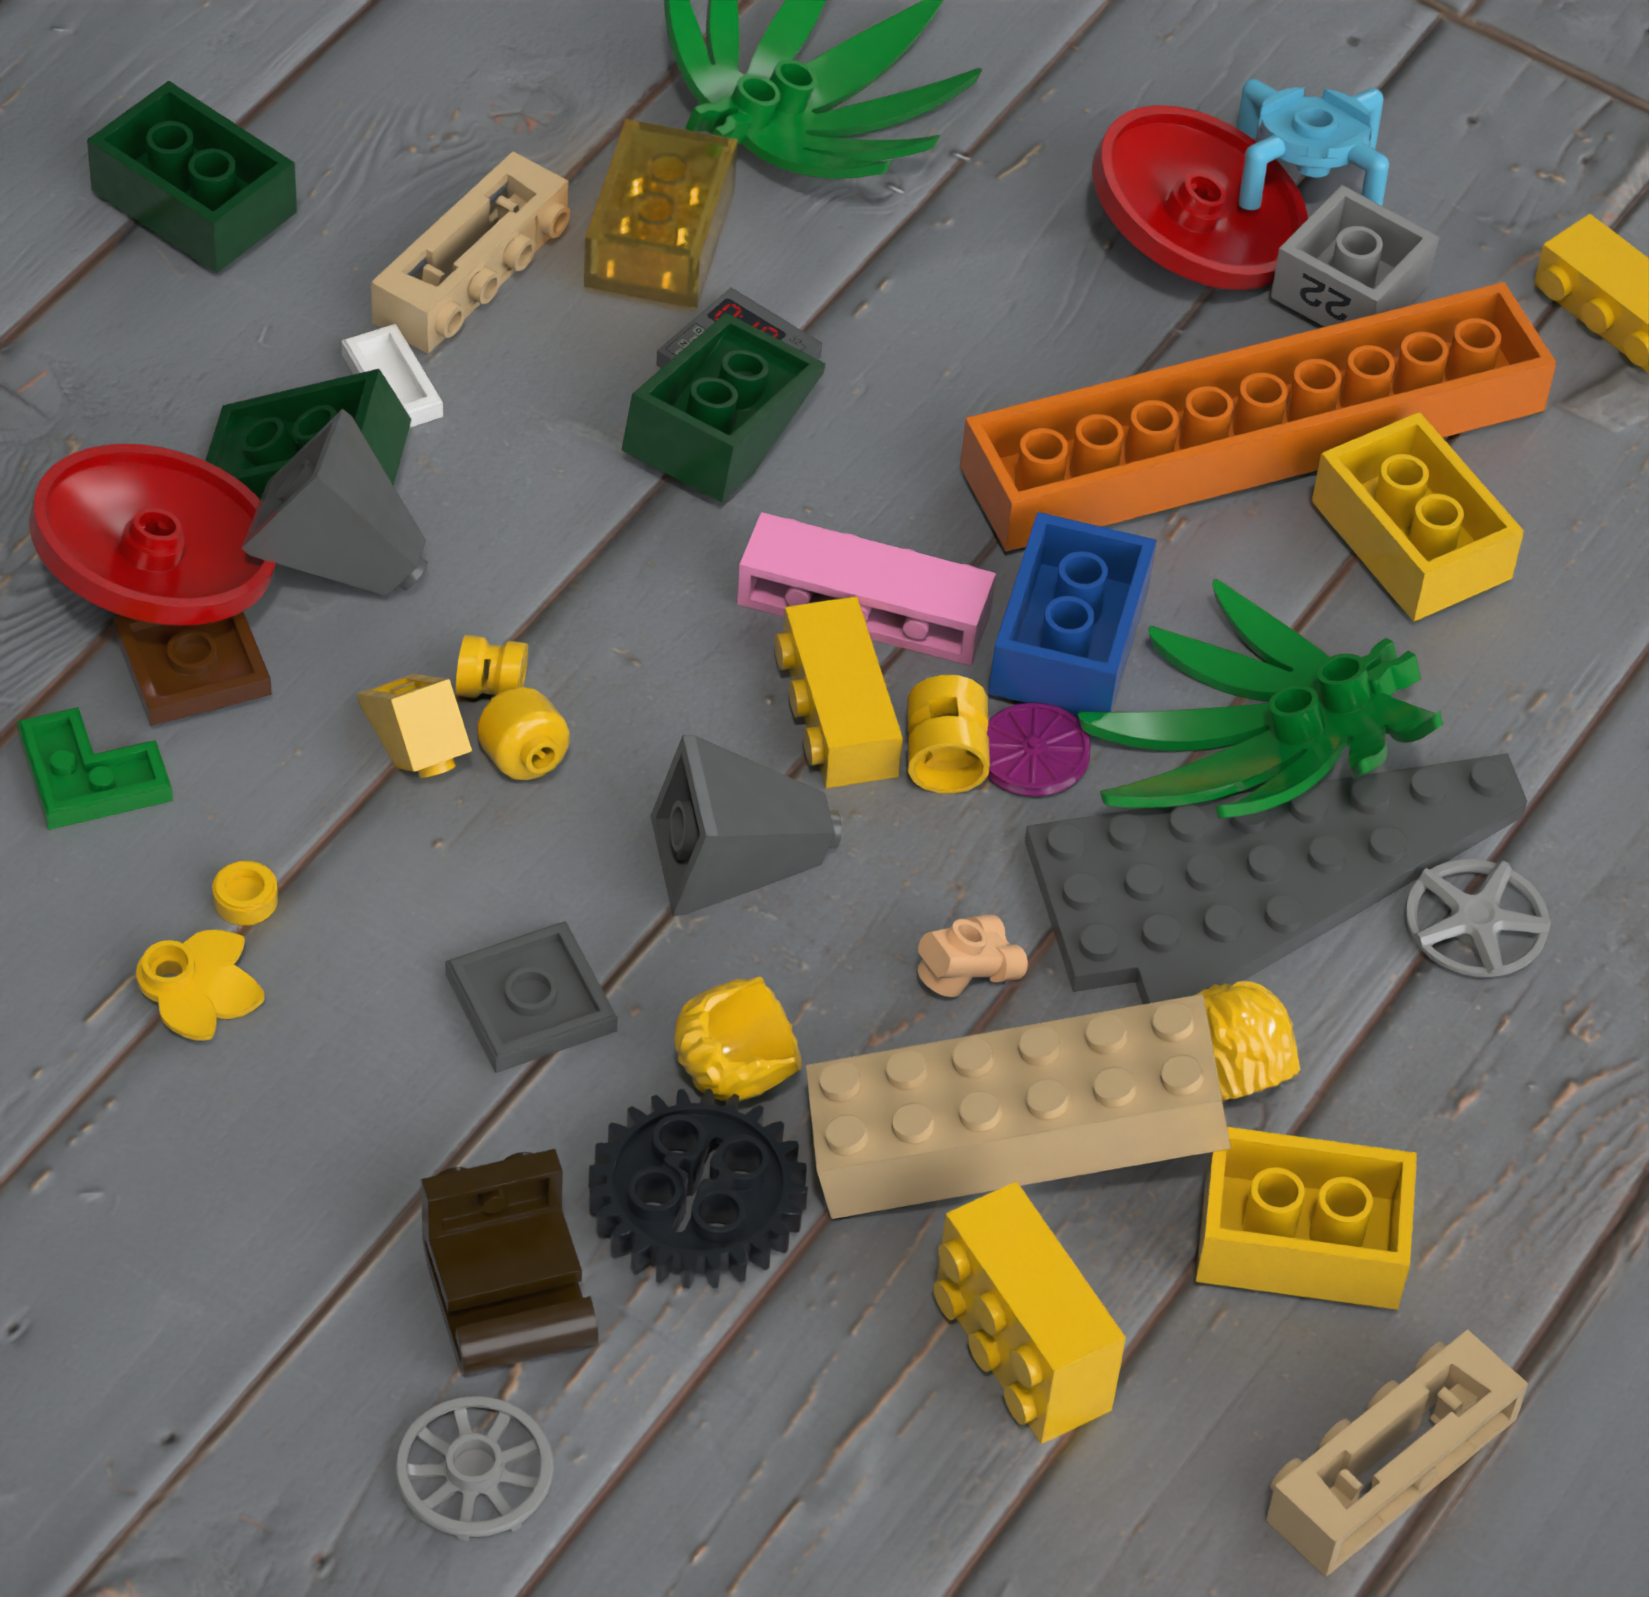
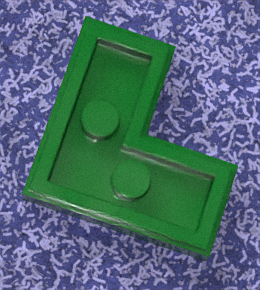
[17,707,173,830]

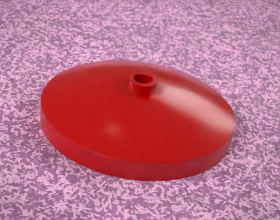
[1092,105,1308,290]
[29,444,277,625]

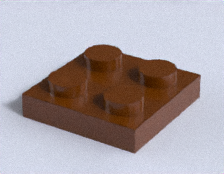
[114,612,272,726]

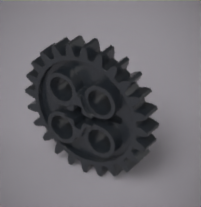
[588,1089,808,1289]

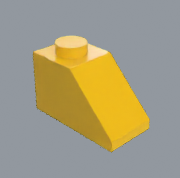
[356,674,472,778]

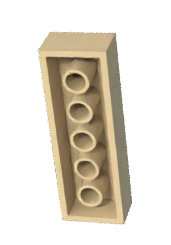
[806,994,1231,1219]

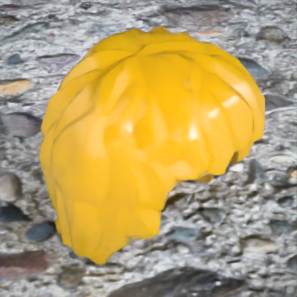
[674,976,802,1101]
[1196,980,1300,1101]

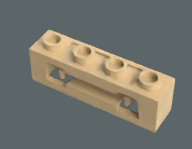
[371,151,571,354]
[1266,1329,1528,1577]

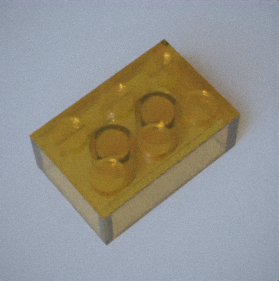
[584,119,738,309]

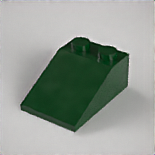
[621,313,826,503]
[205,369,412,500]

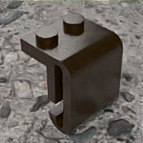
[421,1149,598,1376]

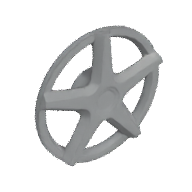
[1406,859,1551,977]

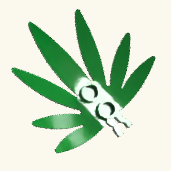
[664,0,982,179]
[1078,579,1443,819]

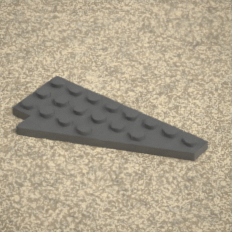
[1025,753,1527,1004]

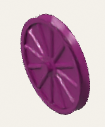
[987,702,1091,796]

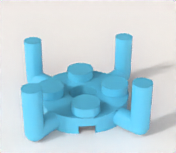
[1237,79,1389,210]

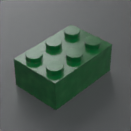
[87,80,297,273]

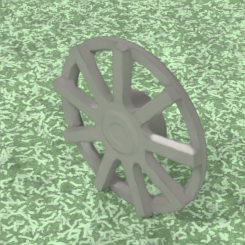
[395,1396,553,1541]

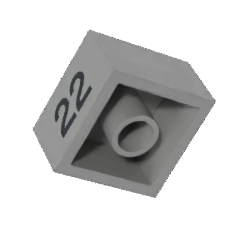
[1271,185,1439,327]

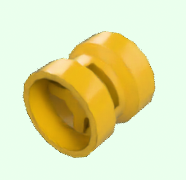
[456,634,528,698]

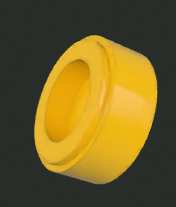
[212,861,278,926]

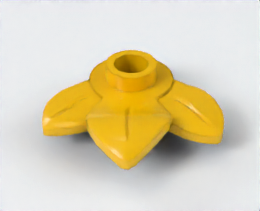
[136,930,265,1041]

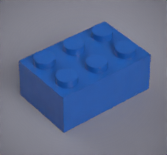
[988,512,1157,715]

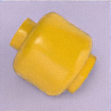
[477,687,570,781]

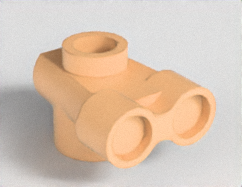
[917,915,1028,997]

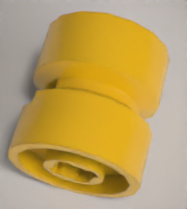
[907,675,990,794]

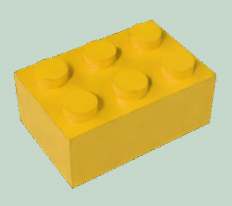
[1312,412,1524,622]
[1195,1127,1417,1310]
[933,1181,1126,1444]

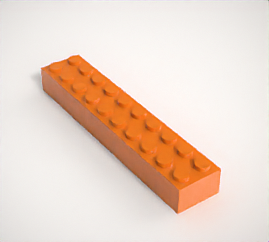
[960,282,1557,551]

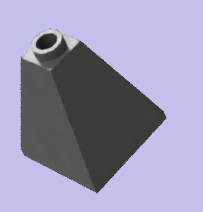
[241,409,428,596]
[650,735,842,916]

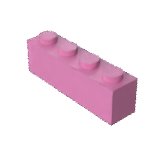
[737,512,996,666]

